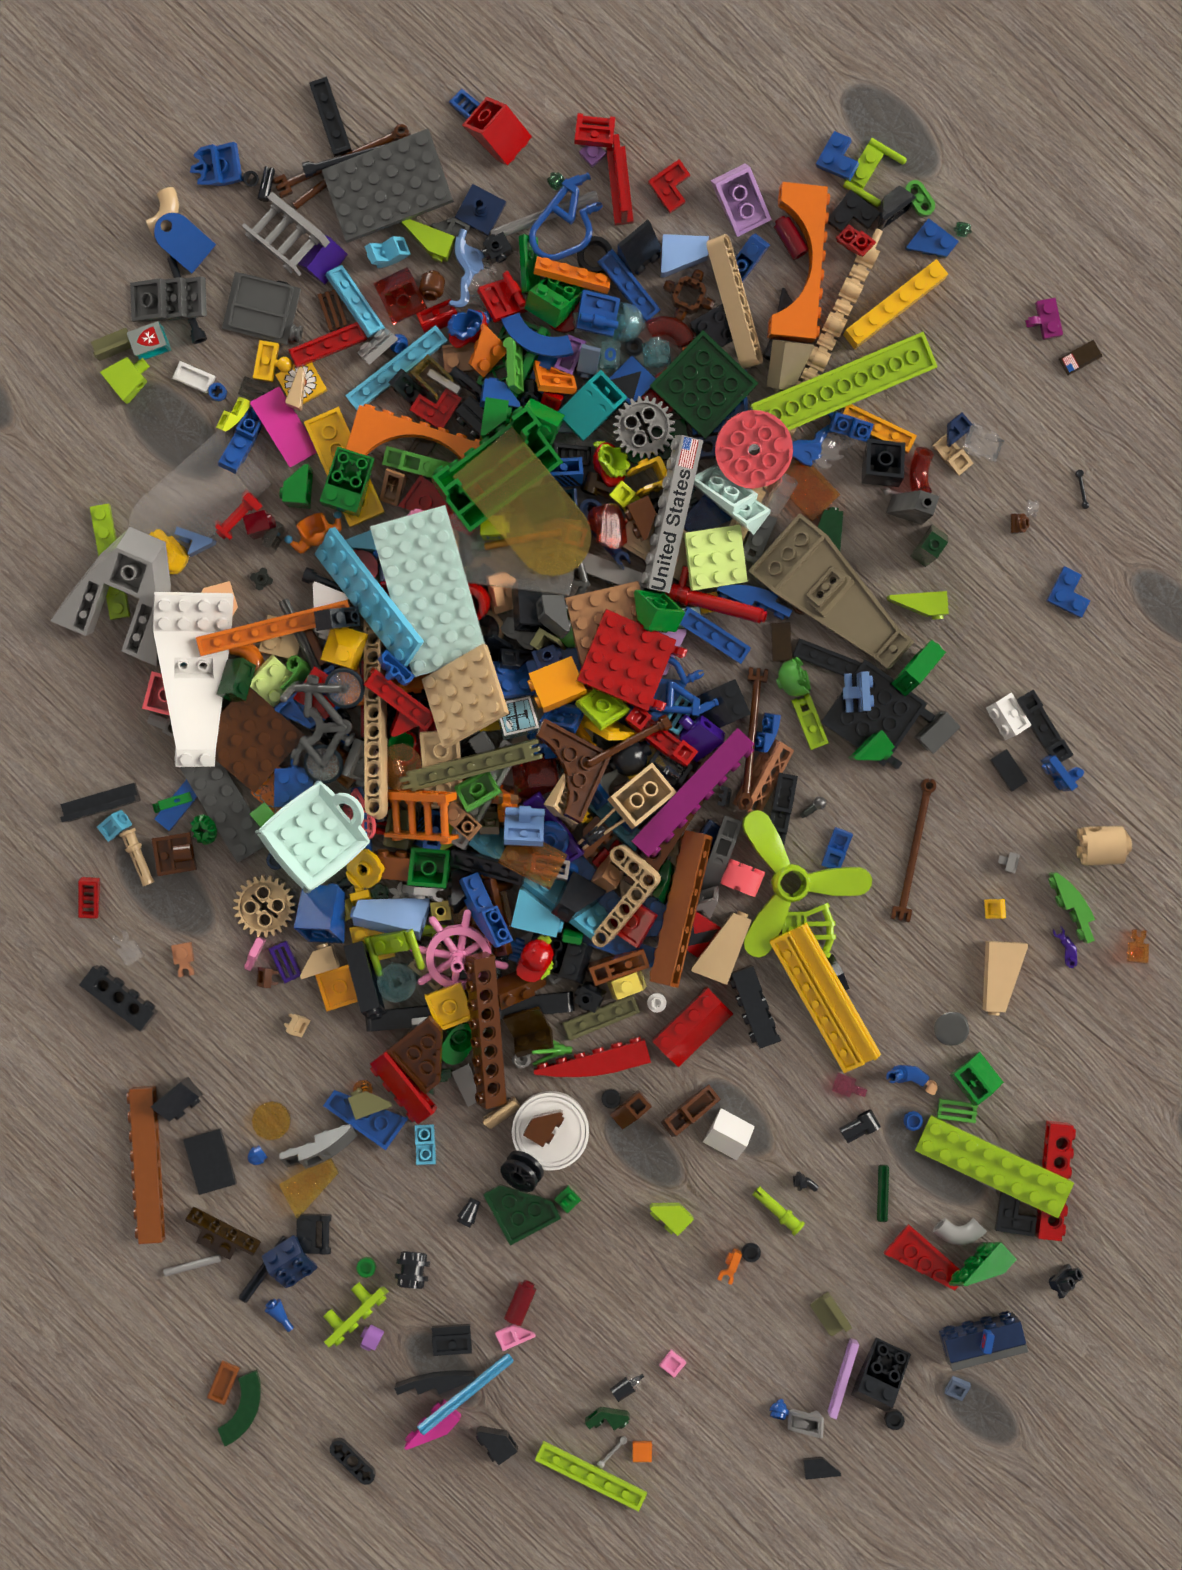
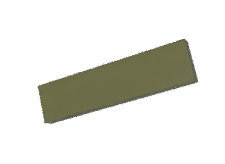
[562,995,640,1041]

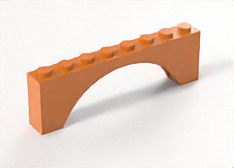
[767,182,830,343]
[346,404,484,494]

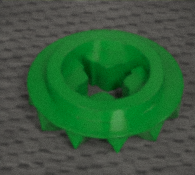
[190,814,217,845]

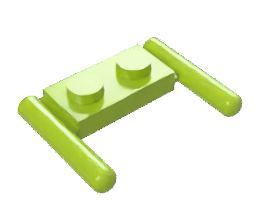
[843,138,907,207]
[364,929,425,976]

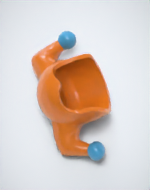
[284,511,342,554]

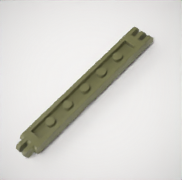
[399,738,543,791]

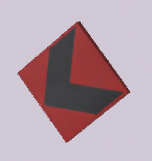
[687,911,721,957]

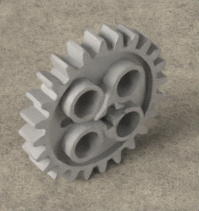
[613,396,675,459]

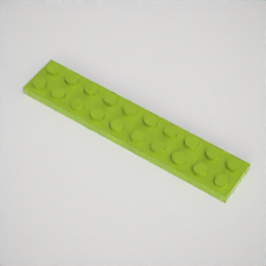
[749,331,938,431]

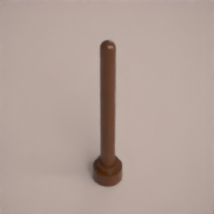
[587,714,672,767]

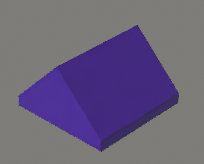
[297,235,348,285]

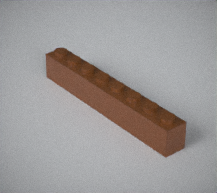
[650,830,713,988]
[127,1086,166,1244]

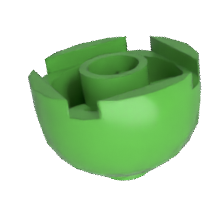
[776,657,811,697]

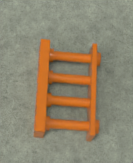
[384,788,459,844]

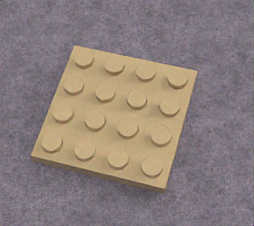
[422,644,509,749]

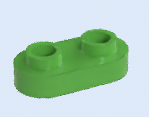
[905,180,935,217]

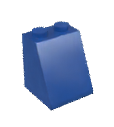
[294,884,345,943]

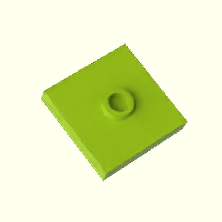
[575,689,630,731]

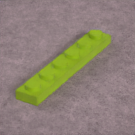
[90,503,131,620]
[535,1441,647,1512]

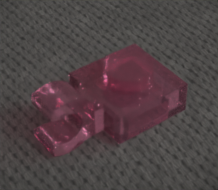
[831,1072,867,1097]

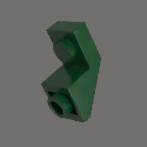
[585,1406,630,1431]

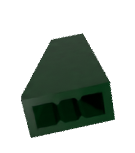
[817,507,844,582]
[910,525,948,567]

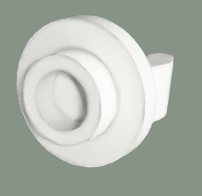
[647,993,666,1013]

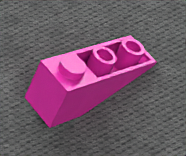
[404,1399,461,1450]

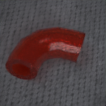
[645,316,695,348]
[909,447,934,493]

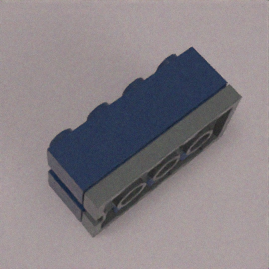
[939,1311,1028,1371]

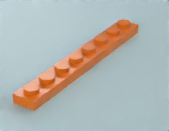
[196,600,349,656]

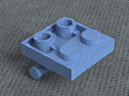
[843,671,874,713]
[504,806,545,847]

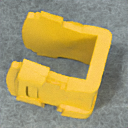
[626,456,667,498]

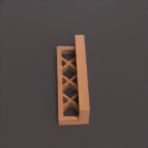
[732,739,794,812]

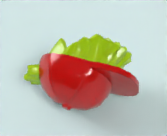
[593,441,631,487]
[516,934,554,982]

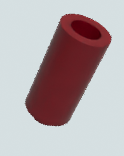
[773,216,809,260]
[504,1280,537,1326]

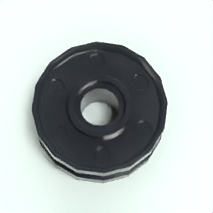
[500,1151,544,1192]

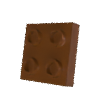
[151,832,197,876]

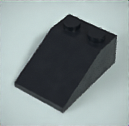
[617,219,661,276]
[681,679,751,728]

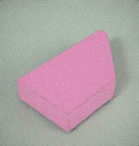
[244,937,267,971]
[495,1324,536,1351]

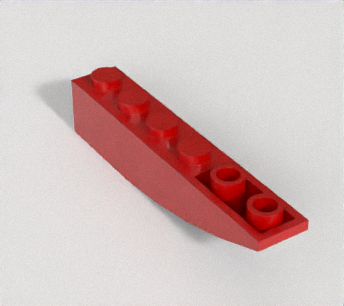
[533,1036,651,1077]

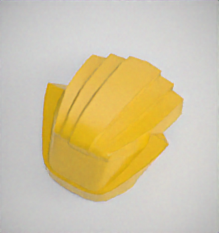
[149,529,189,575]

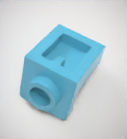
[97,810,132,842]

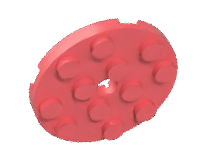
[715,410,793,489]

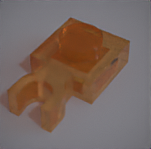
[1127,929,1149,964]

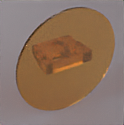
[378,744,422,790]

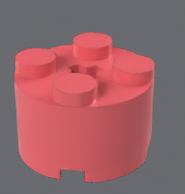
[720,859,765,897]

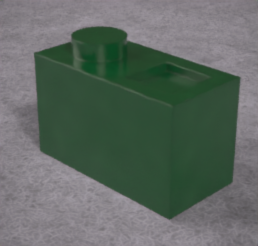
[217,658,256,702]

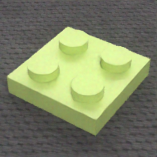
[250,654,293,707]

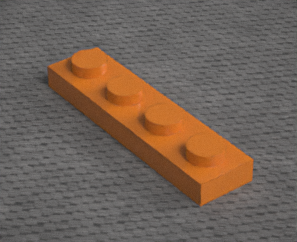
[533,256,611,294]

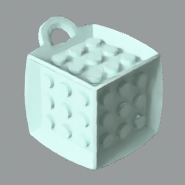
[255,781,370,893]

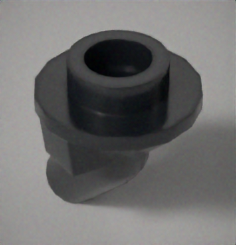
[793,1172,819,1192]

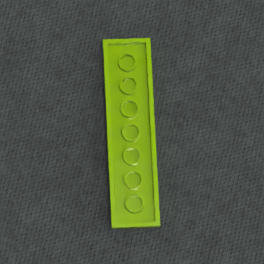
[915,1115,1074,1218]

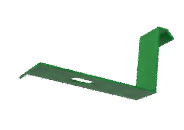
[152,792,193,813]

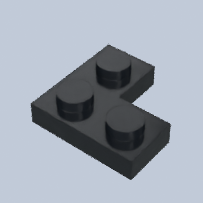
[828,190,880,233]
[995,1191,1037,1237]

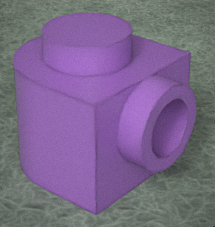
[360,1325,384,1351]

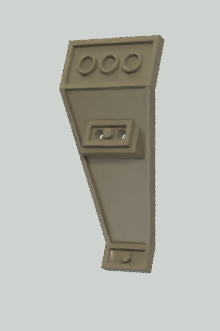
[748,513,914,671]

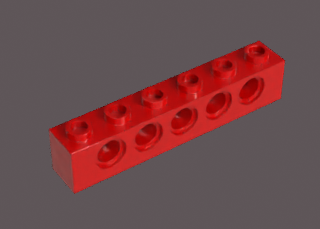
[1035,1120,1076,1241]

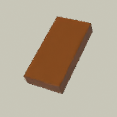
[207,1360,240,1405]

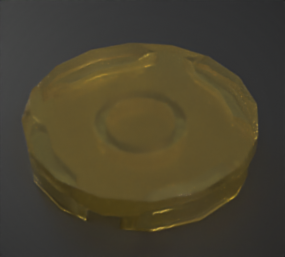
[252,1101,291,1140]

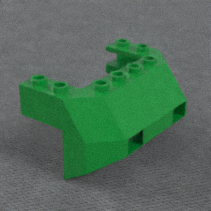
[432,405,563,532]

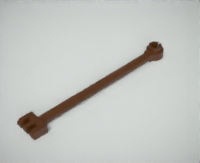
[273,124,409,198]
[737,667,768,811]
[890,778,936,923]

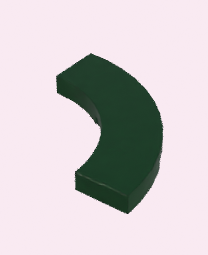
[217,1369,261,1447]

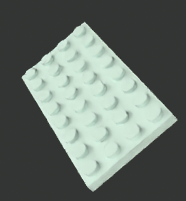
[370,505,485,677]

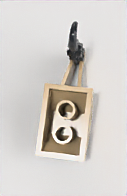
[578,763,677,850]

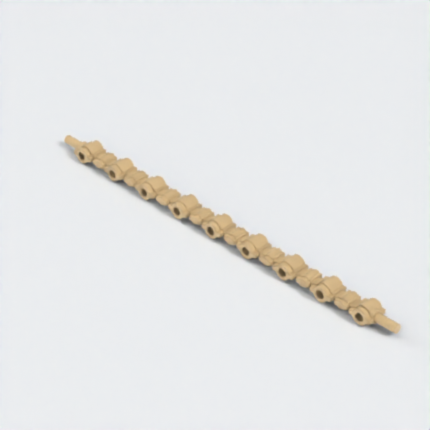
[729,229,883,540]

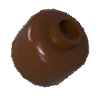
[419,270,445,301]

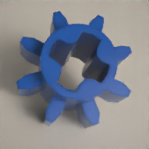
[509,937,525,962]

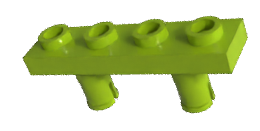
[323,1282,389,1348]

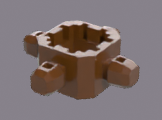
[663,269,715,322]

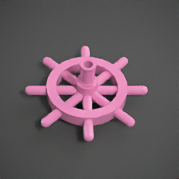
[410,910,509,995]

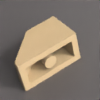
[300,943,340,979]

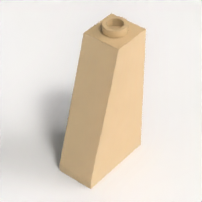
[690,911,751,985]
[983,941,1028,1015]

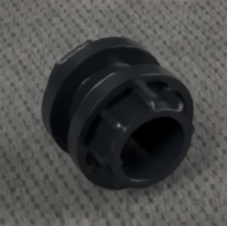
[394,1251,430,1289]

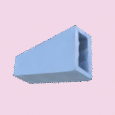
[350,898,431,941]

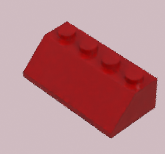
[652,986,733,1067]
[370,1047,437,1124]

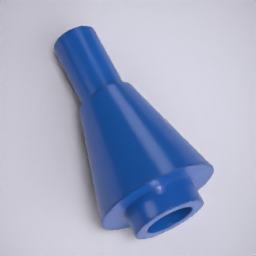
[265,1298,294,1332]

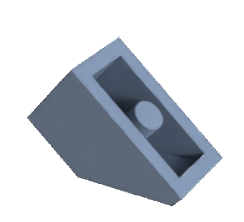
[577,344,601,380]

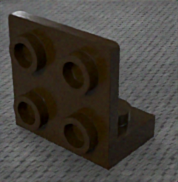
[503,1007,554,1058]

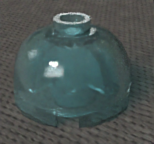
[612,302,645,342]

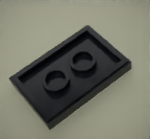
[183,1128,237,1195]

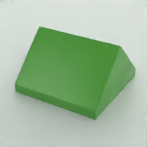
[454,772,502,813]

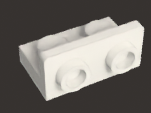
[986,693,1031,740]

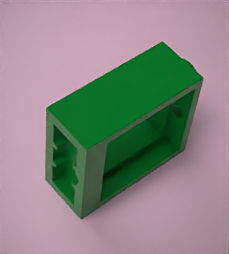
[891,640,946,697]

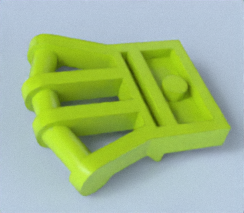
[782,902,836,958]

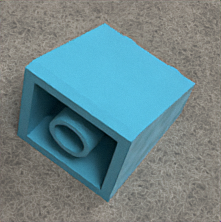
[511,886,564,937]

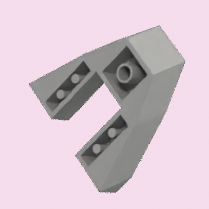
[51,527,171,666]

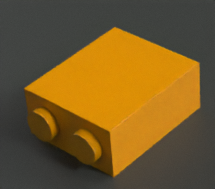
[527,656,587,713]

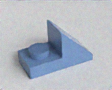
[174,527,217,557]

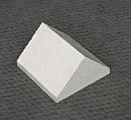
[702,1108,755,1160]

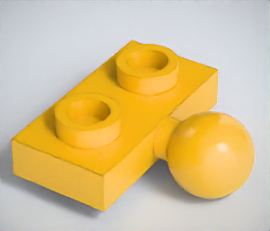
[253,340,293,382]

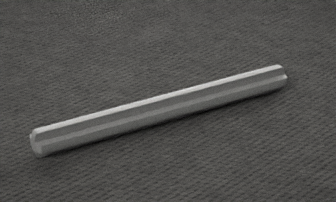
[490,191,599,236]

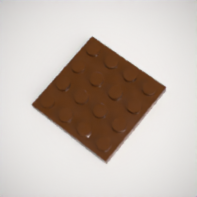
[215,688,305,793]

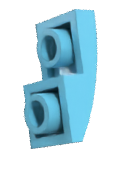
[415,1124,436,1165]

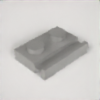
[357,328,398,365]

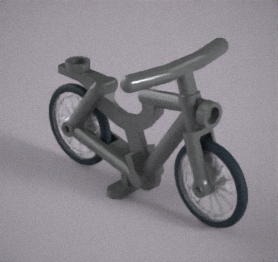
[280,668,365,784]

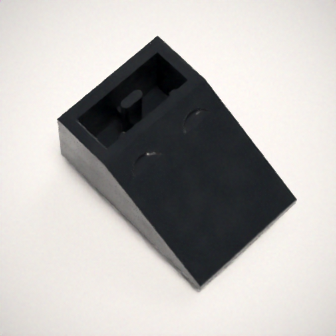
[531,932,593,984]
[851,1337,911,1412]

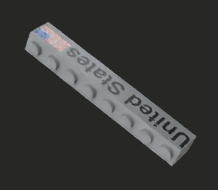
[641,435,703,593]

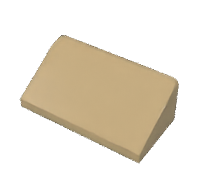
[483,1097,521,1129]

